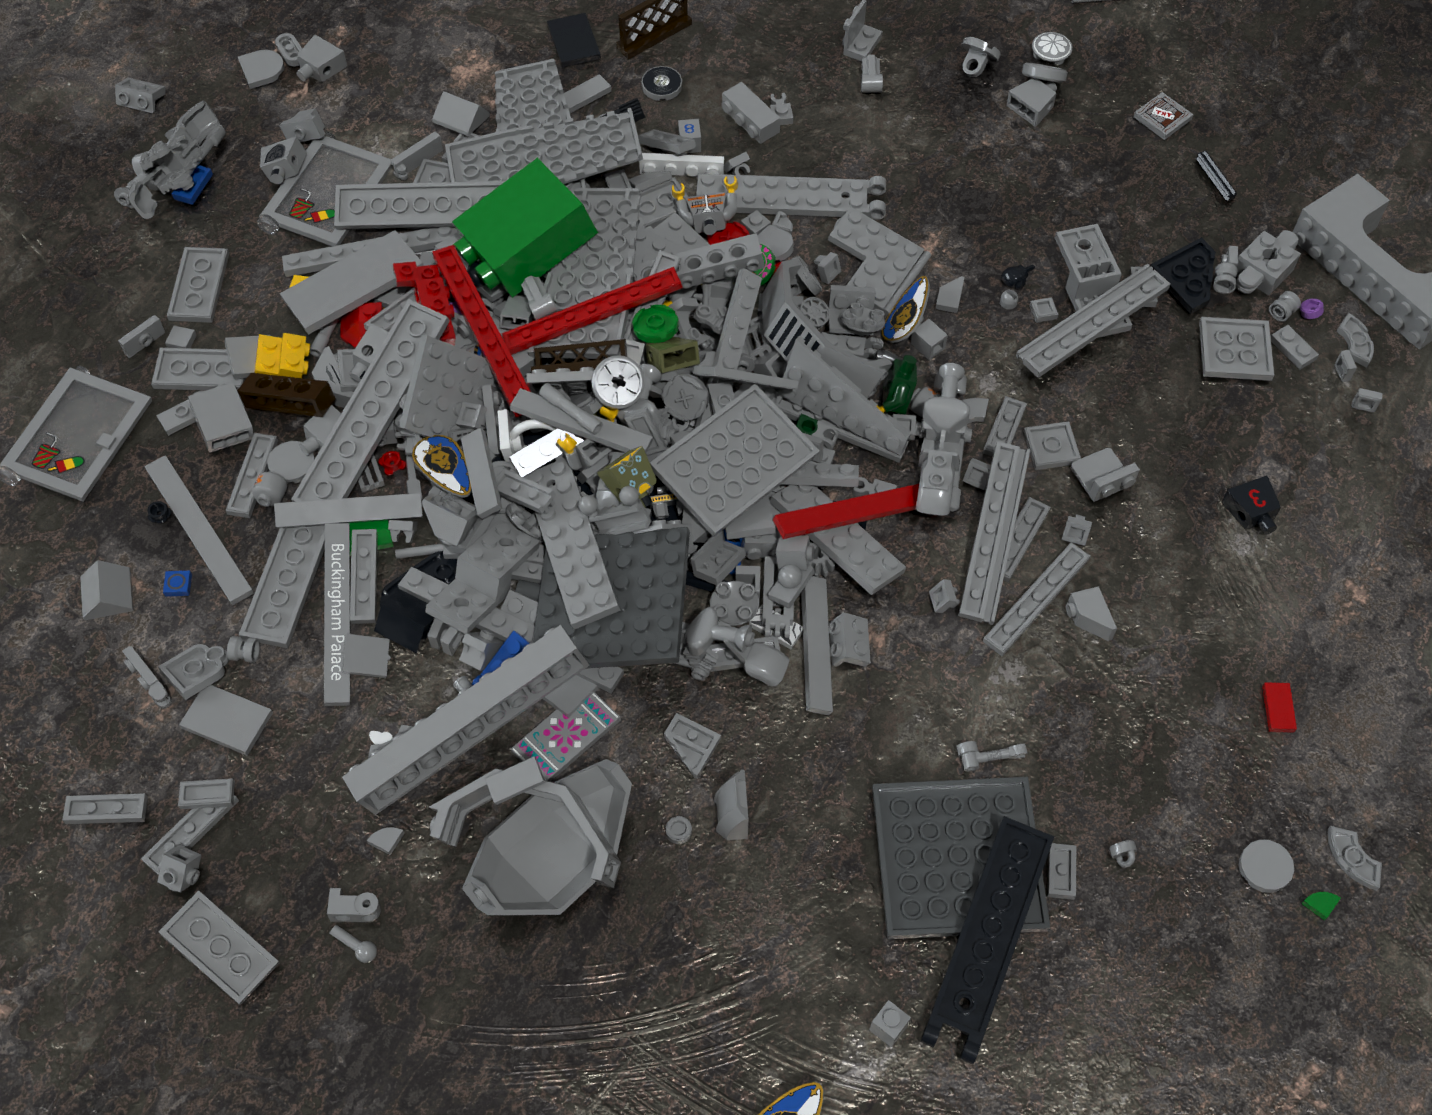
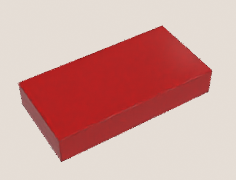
[1262,682,1297,733]

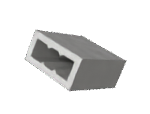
[188,382,254,453]

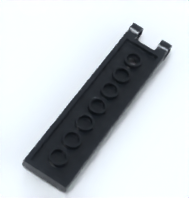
[920,816,1055,1065]

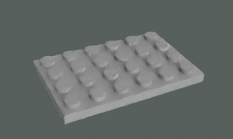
[650,384,820,537]

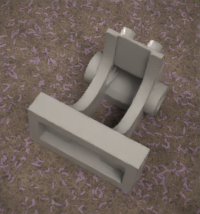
[668,297,711,354]

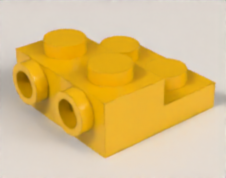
[254,333,310,378]

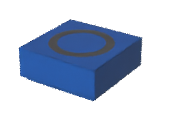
[163,570,192,597]

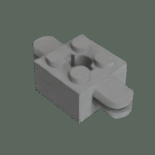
[1236,230,1301,295]

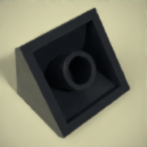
[374,588,435,654]

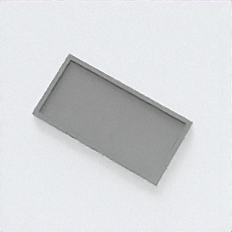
[280,230,424,335]

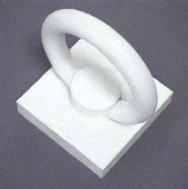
[498,409,557,464]

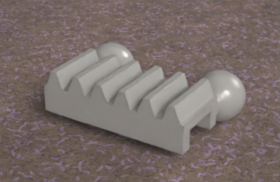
[578,486,651,535]

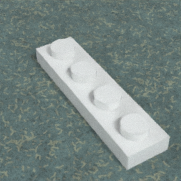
[639,153,724,176]

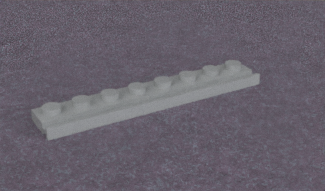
[1016,264,1170,378]
[958,441,1031,625]

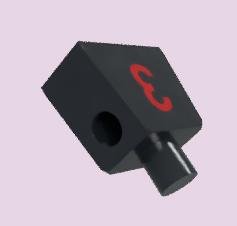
[1222,476,1281,535]

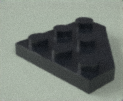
[1150,237,1216,314]

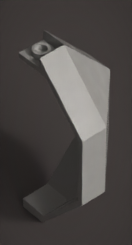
[462,759,632,915]

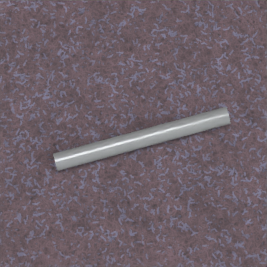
[882,251,931,316]

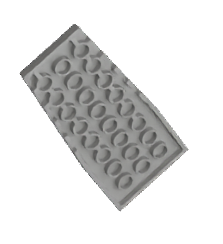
[495,59,587,195]
[445,108,643,184]
[528,188,641,359]

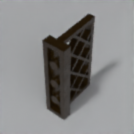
[616,0,692,60]

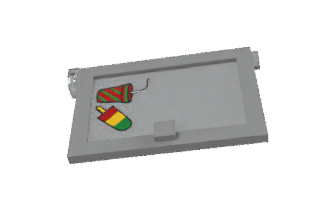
[257,132,393,246]
[0,366,152,502]

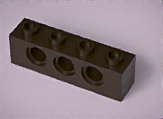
[237,373,336,417]

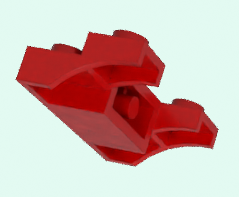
[393,261,456,346]

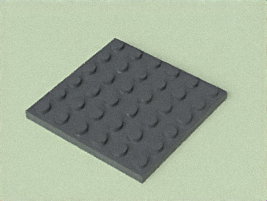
[533,527,690,669]
[872,777,1050,939]

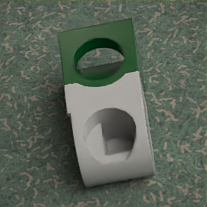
[796,413,839,450]

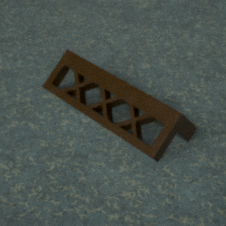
[531,339,627,373]

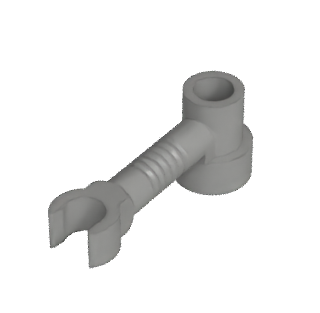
[956,741,1028,772]

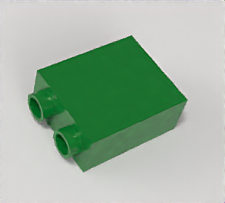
[452,157,598,298]

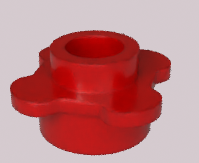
[378,451,406,476]

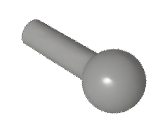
[329,925,377,963]

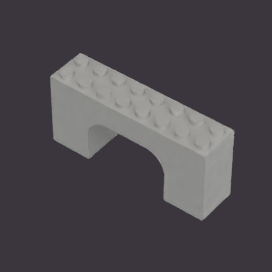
[1293,174,1432,350]

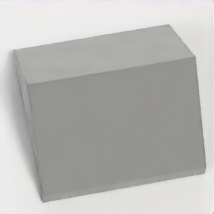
[432,91,490,136]
[80,560,134,621]

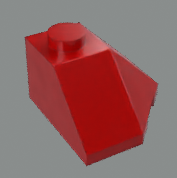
[340,302,383,348]

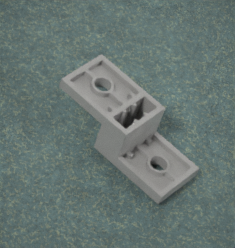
[1055,224,1132,337]
[425,520,540,634]

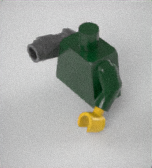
[874,350,917,415]

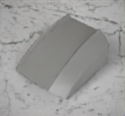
[714,769,749,840]

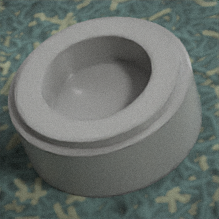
[666,816,692,844]

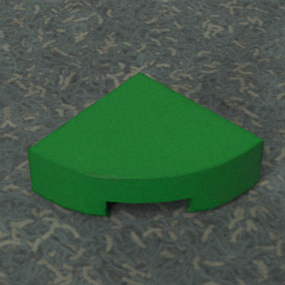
[1302,892,1341,921]

